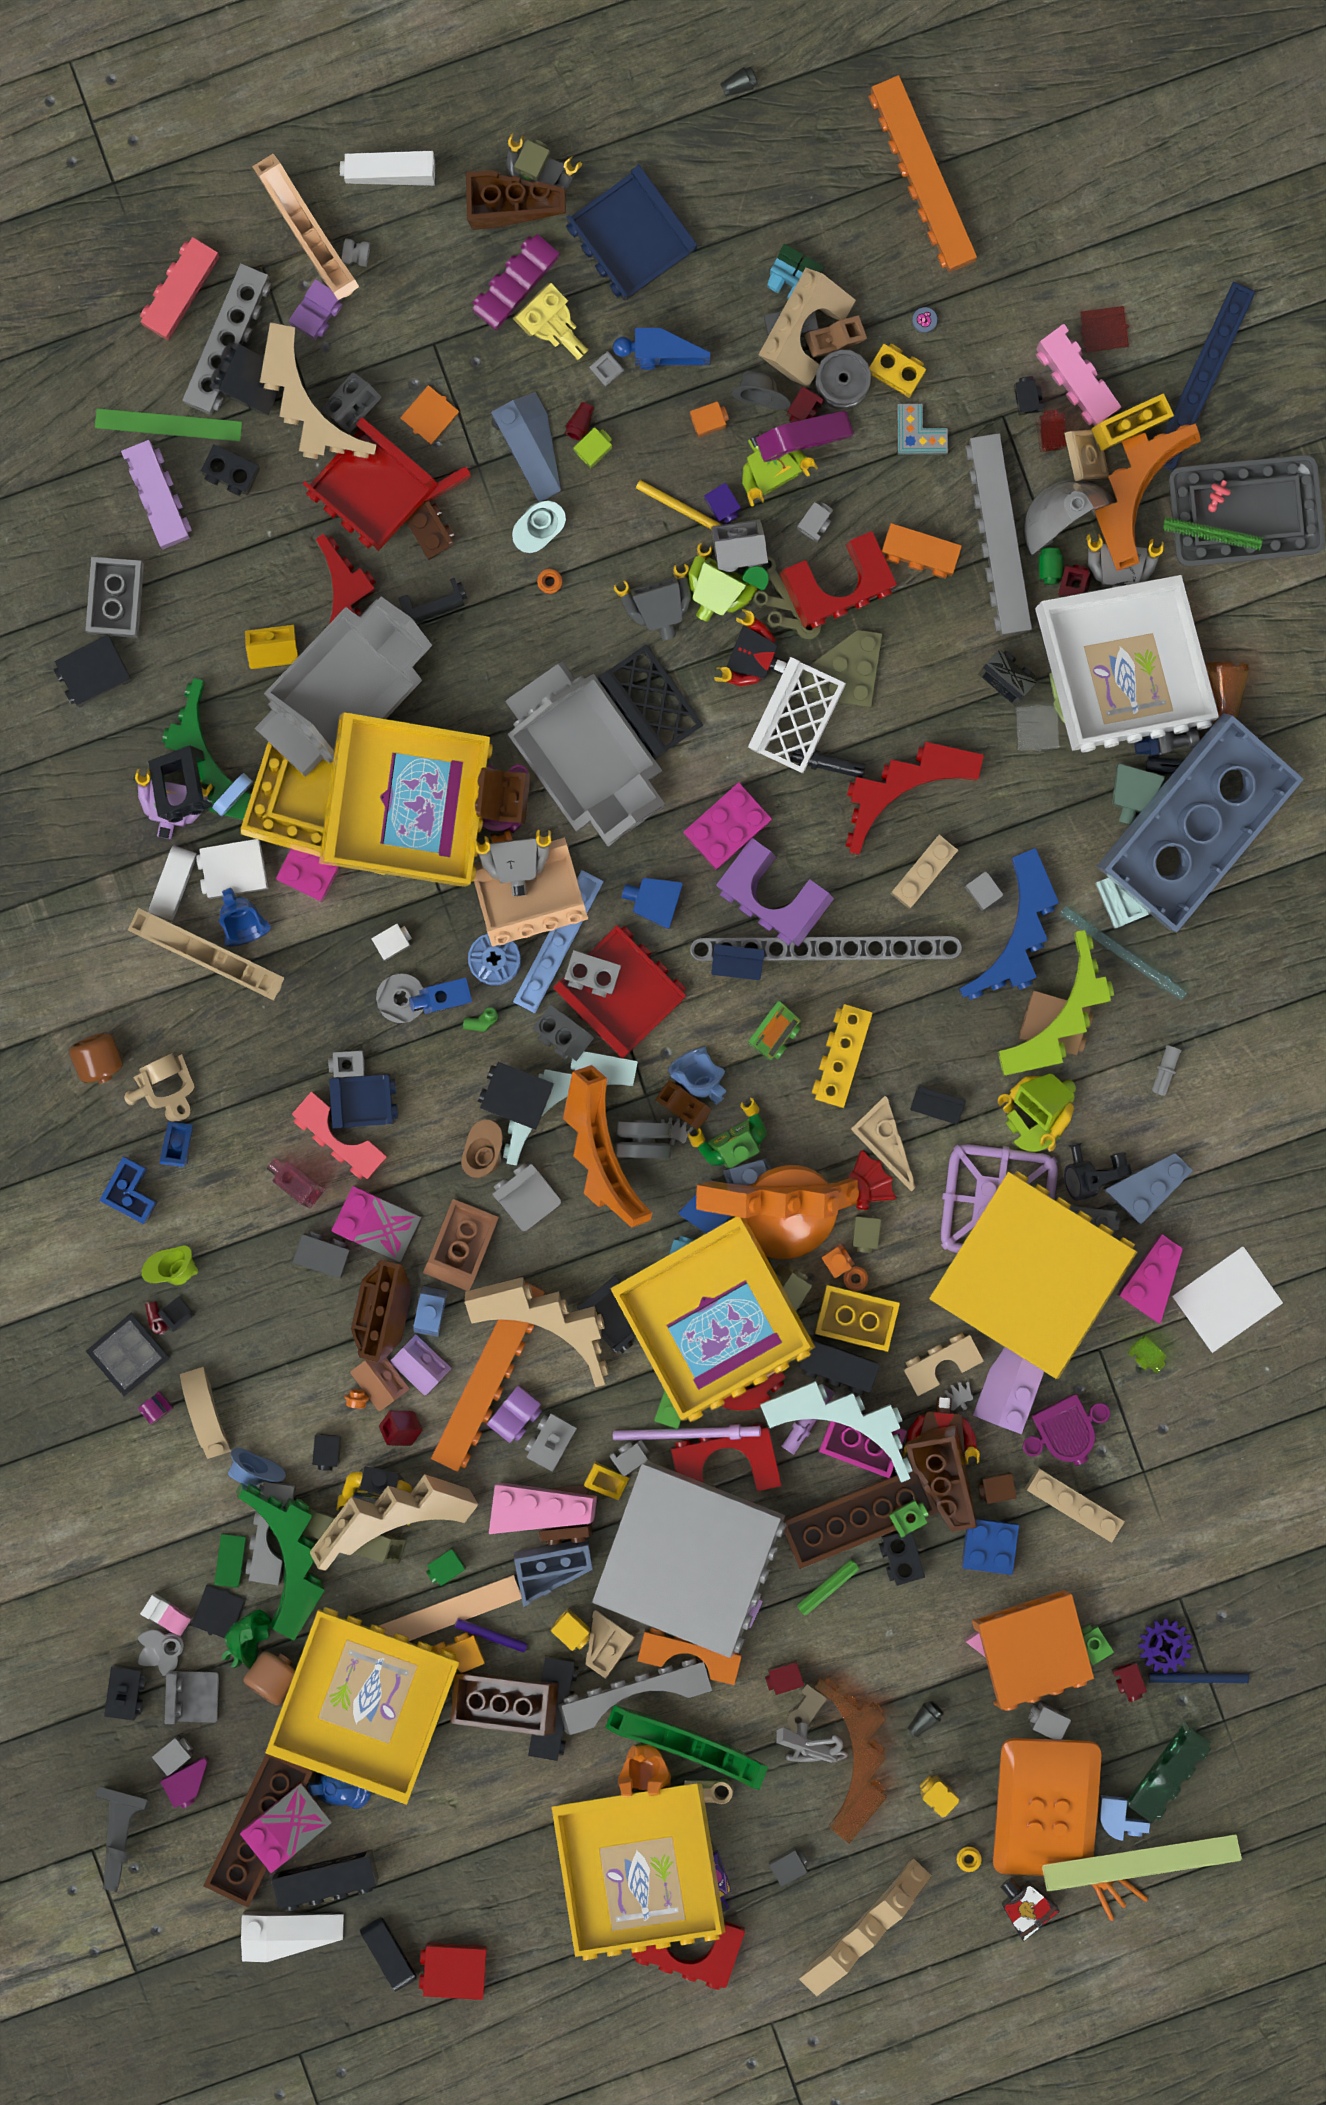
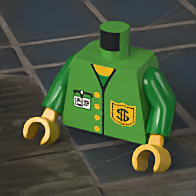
[687,1098,767,1168]

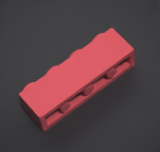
[140,237,220,341]

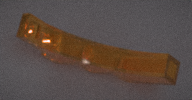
[814,1677,887,1844]

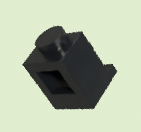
[1014,376,1045,416]

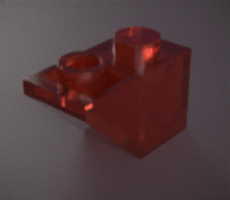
[1036,410,1066,452]

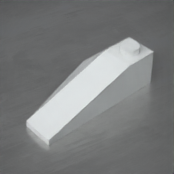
[241,1911,344,1962]

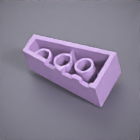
[121,440,192,549]

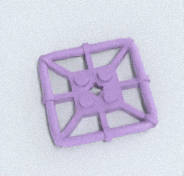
[941,1144,1058,1253]

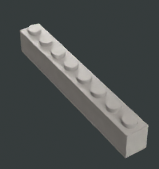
[965,433,1032,637]

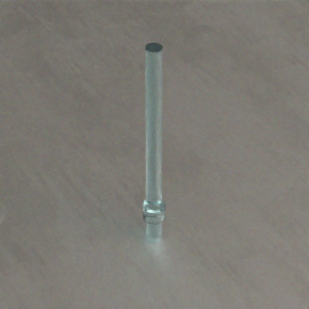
[1060,906,1187,1000]

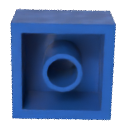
[961,1518,1019,1575]

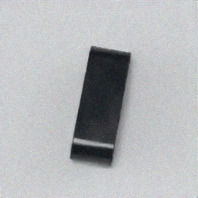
[360,1917,417,1992]

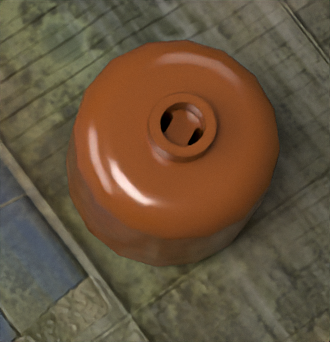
[68,1032,123,1084]

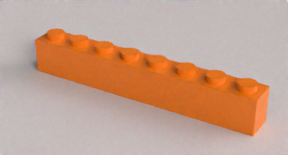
[868,75,977,273]
[431,1282,545,1472]

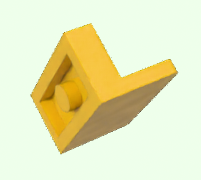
[245,625,298,669]

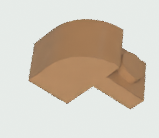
[804,315,867,358]

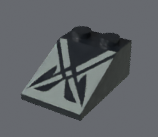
[978,650,1036,707]

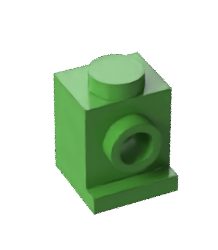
[888,1500,929,1538]

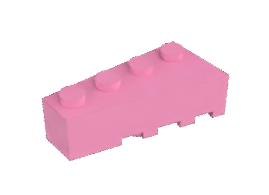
[1036,324,1121,426]

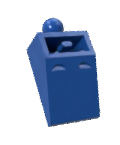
[613,328,710,370]

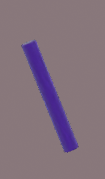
[454,1618,527,1653]

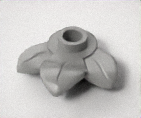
[138,1630,184,1676]

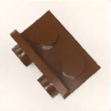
[406,500,455,560]

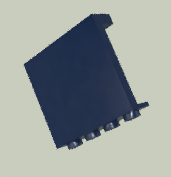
[566,165,697,301]

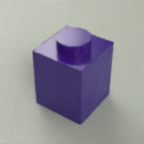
[704,483,741,524]

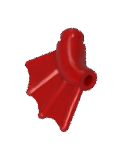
[847,1150,897,1210]

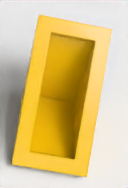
[584,1461,630,1501]

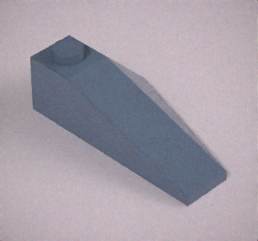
[491,392,561,502]

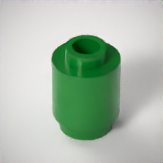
[1039,548,1064,585]

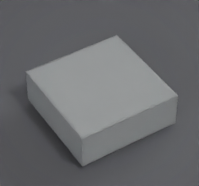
[589,351,624,387]

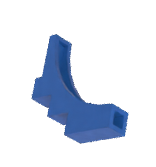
[959,848,1059,1000]

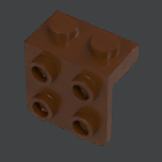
[475,767,531,824]
[539,1485,593,1545]

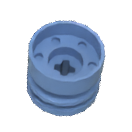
[468,933,521,986]

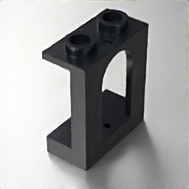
[148,745,213,823]

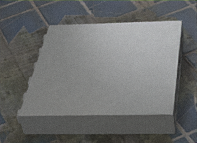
[592,1461,786,1658]

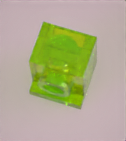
[1126,1335,1167,1374]

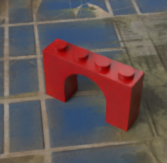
[779,531,897,629]
[671,1423,781,1491]
[631,1921,745,1990]

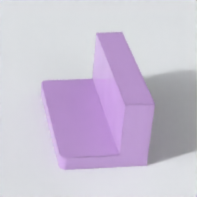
[390,1334,452,1395]

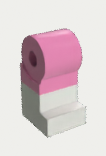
[140,1593,191,1636]

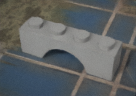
[245,1481,296,1585]

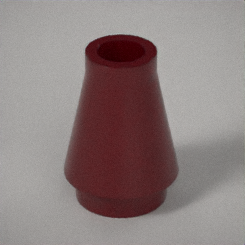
[565,402,594,441]

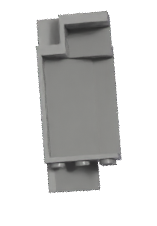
[254,596,432,777]
[505,661,665,846]

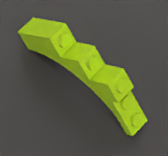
[998,930,1114,1076]

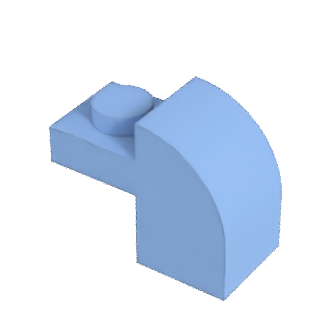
[1098,1795,1150,1841]

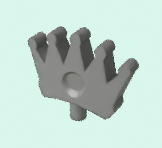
[661,1118,693,1146]
[945,1382,973,1411]

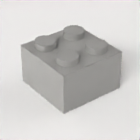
[711,519,768,572]

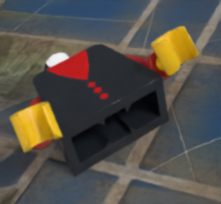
[714,609,787,687]

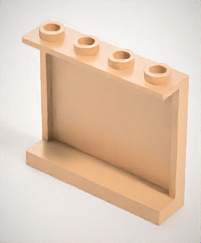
[473,837,588,947]

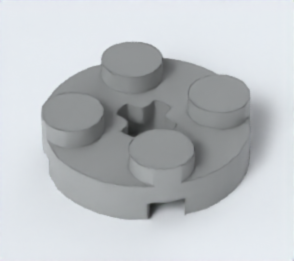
[376,973,424,1023]

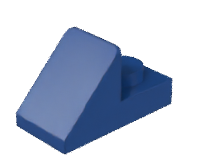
[160,1121,193,1167]

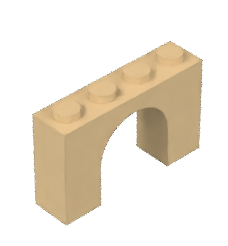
[759,268,856,387]

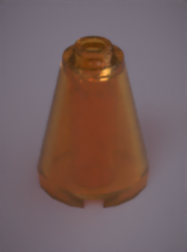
[1205,661,1249,725]

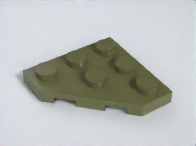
[797,630,882,708]

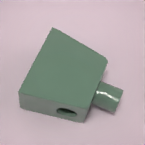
[1112,764,1164,825]

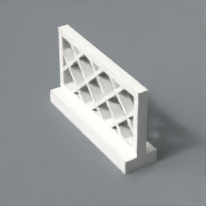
[748,657,846,773]

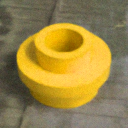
[956,1847,982,1872]

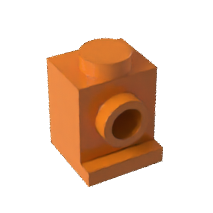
[821,1244,855,1278]

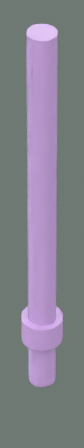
[613,1424,761,1441]

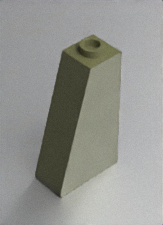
[303,1510,407,1564]

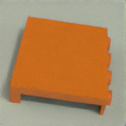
[972,1590,1094,1711]

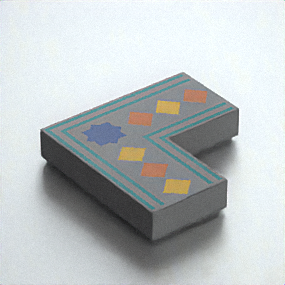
[897,404,948,455]

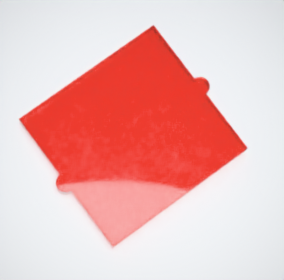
[1080,306,1129,353]

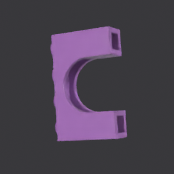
[716,838,834,946]

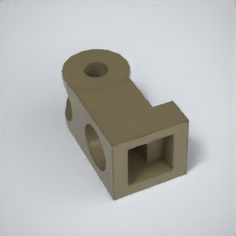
[787,1681,827,1731]

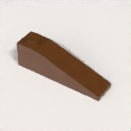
[906,1425,977,1532]

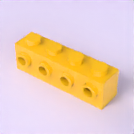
[812,1004,872,1108]

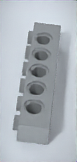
[182,263,272,415]

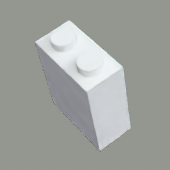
[196,839,268,899]

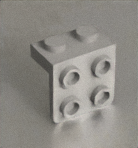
[492,1163,561,1231]

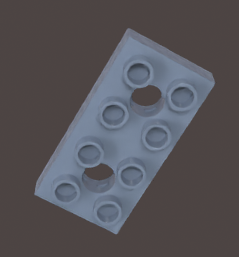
[1096,713,1304,933]

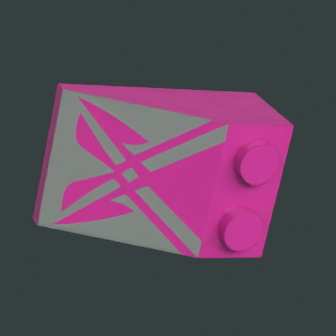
[332,1186,422,1262]
[240,1783,332,1873]

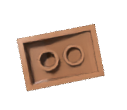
[423,1199,499,1291]

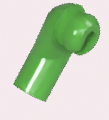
[463,1007,498,1032]

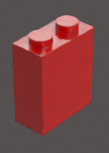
[419,1942,487,2000]

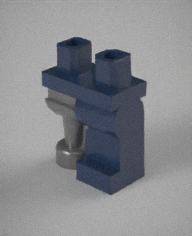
[1134,728,1200,757]

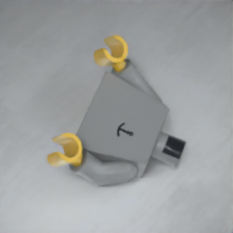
[474,830,551,896]

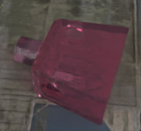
[267,1158,326,1209]

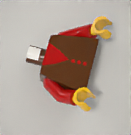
[902,1397,980,1464]

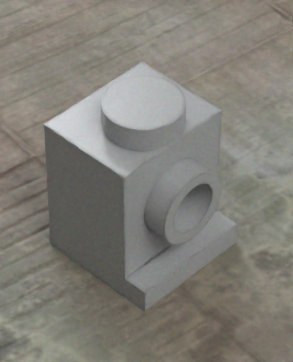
[797,502,833,543]
[328,1051,365,1078]
[610,1440,649,1477]

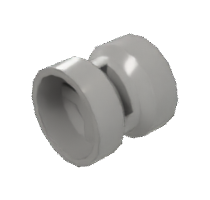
[342,238,370,267]

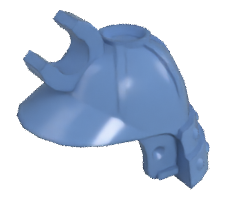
[668,1047,726,1105]

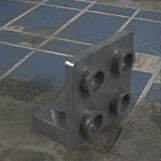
[165,1671,219,1724]

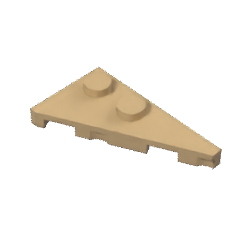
[851,1096,915,1192]

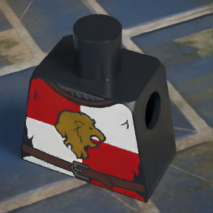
[1000,1877,1060,1942]

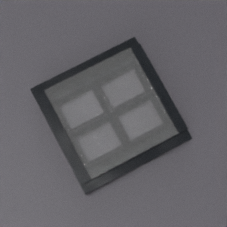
[86,1312,170,1396]

